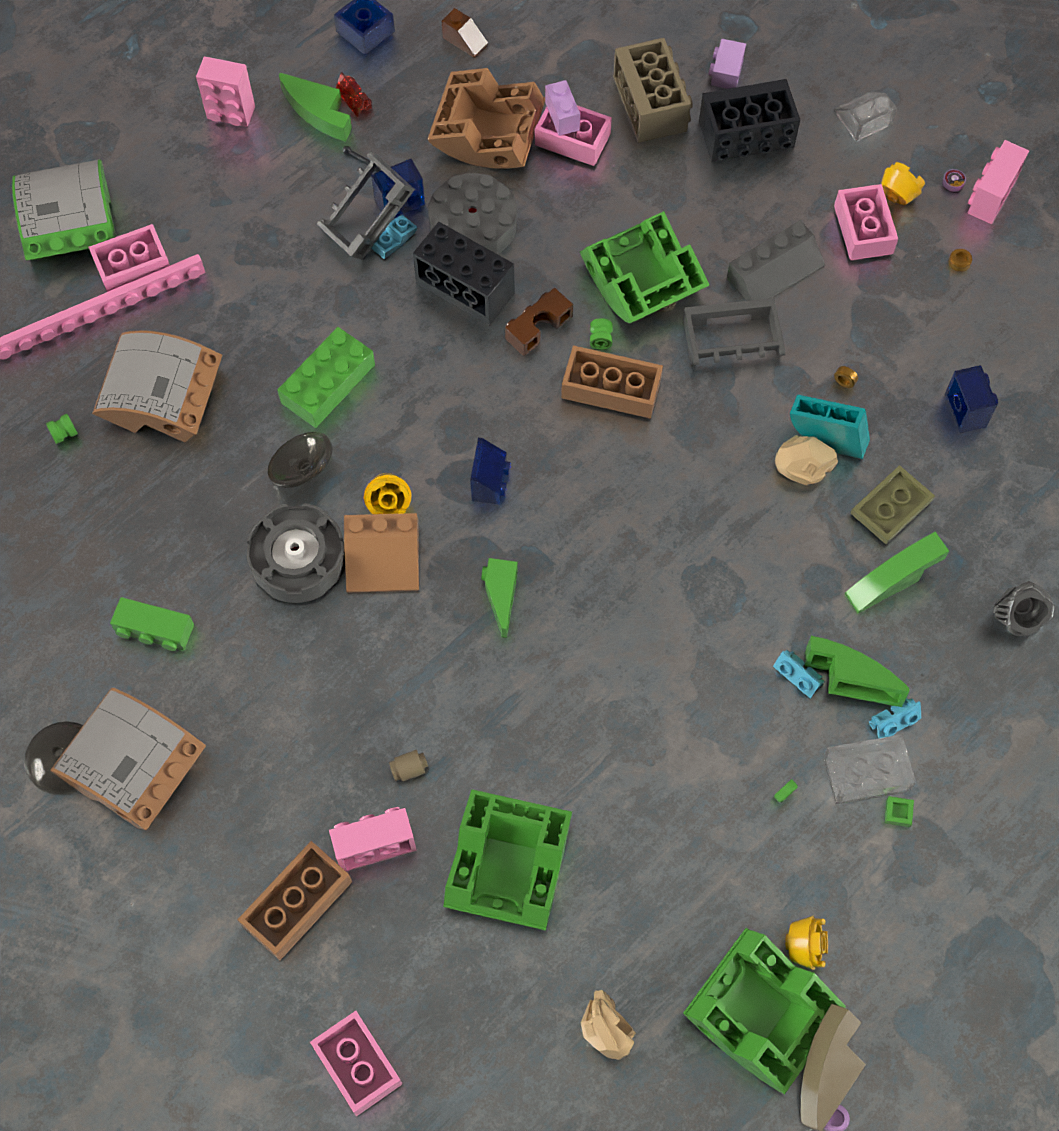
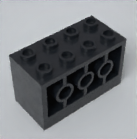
[699,79,800,162]
[413,222,515,326]

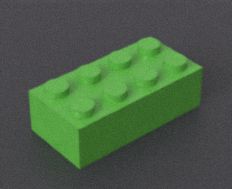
[277,327,375,428]

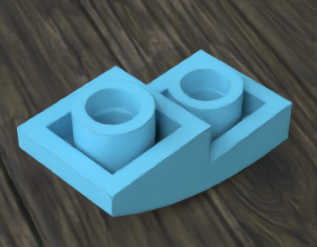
[371,215,417,259]

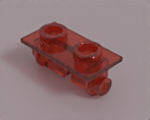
[336,72,372,117]

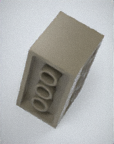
[613,38,693,143]

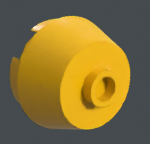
[881,162,925,205]
[364,473,411,514]
[785,916,828,970]

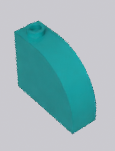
[790,394,870,459]

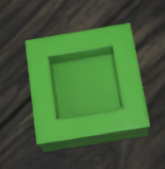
[885,796,914,827]

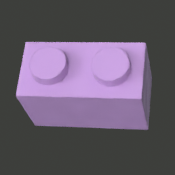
[708,39,746,89]
[545,80,580,136]

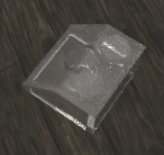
[833,92,897,141]

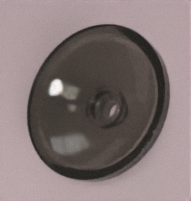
[268,432,333,488]
[24,721,83,795]

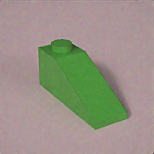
[481,558,518,638]

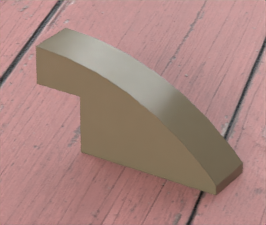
[801,1004,866,1131]

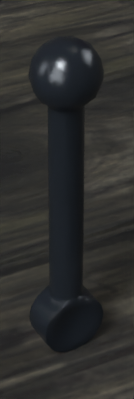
[343,146,381,172]

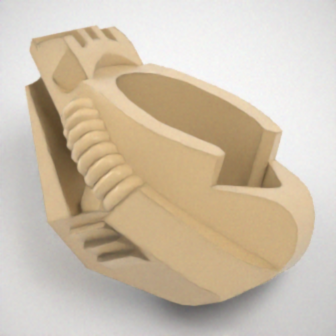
[775,435,838,486]
[581,990,636,1060]

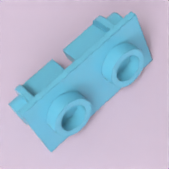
[773,650,825,699]
[869,698,921,741]

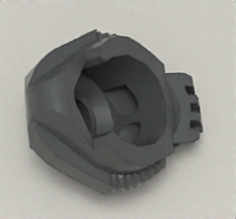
[993,581,1055,637]

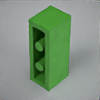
[110,597,194,651]

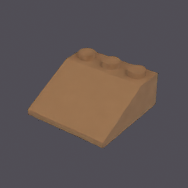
[344,513,419,593]

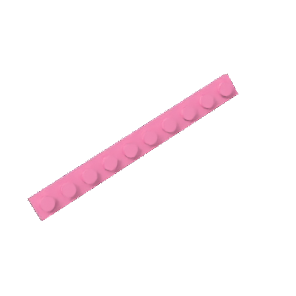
[0,254,205,360]

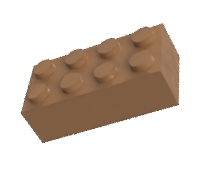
[561,345,663,419]
[237,841,352,961]

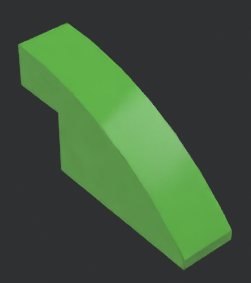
[279,73,352,142]
[845,531,949,613]
[805,635,909,707]

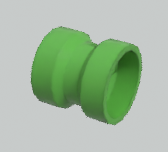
[590,318,613,350]
[46,414,78,444]

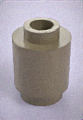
[389,749,428,782]

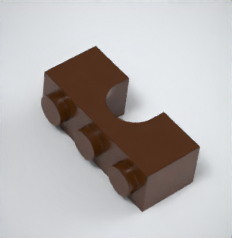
[505,288,574,356]

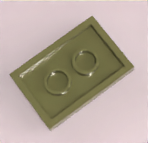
[851,465,935,544]

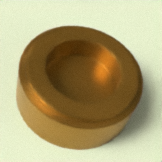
[948,249,972,272]
[834,366,858,388]

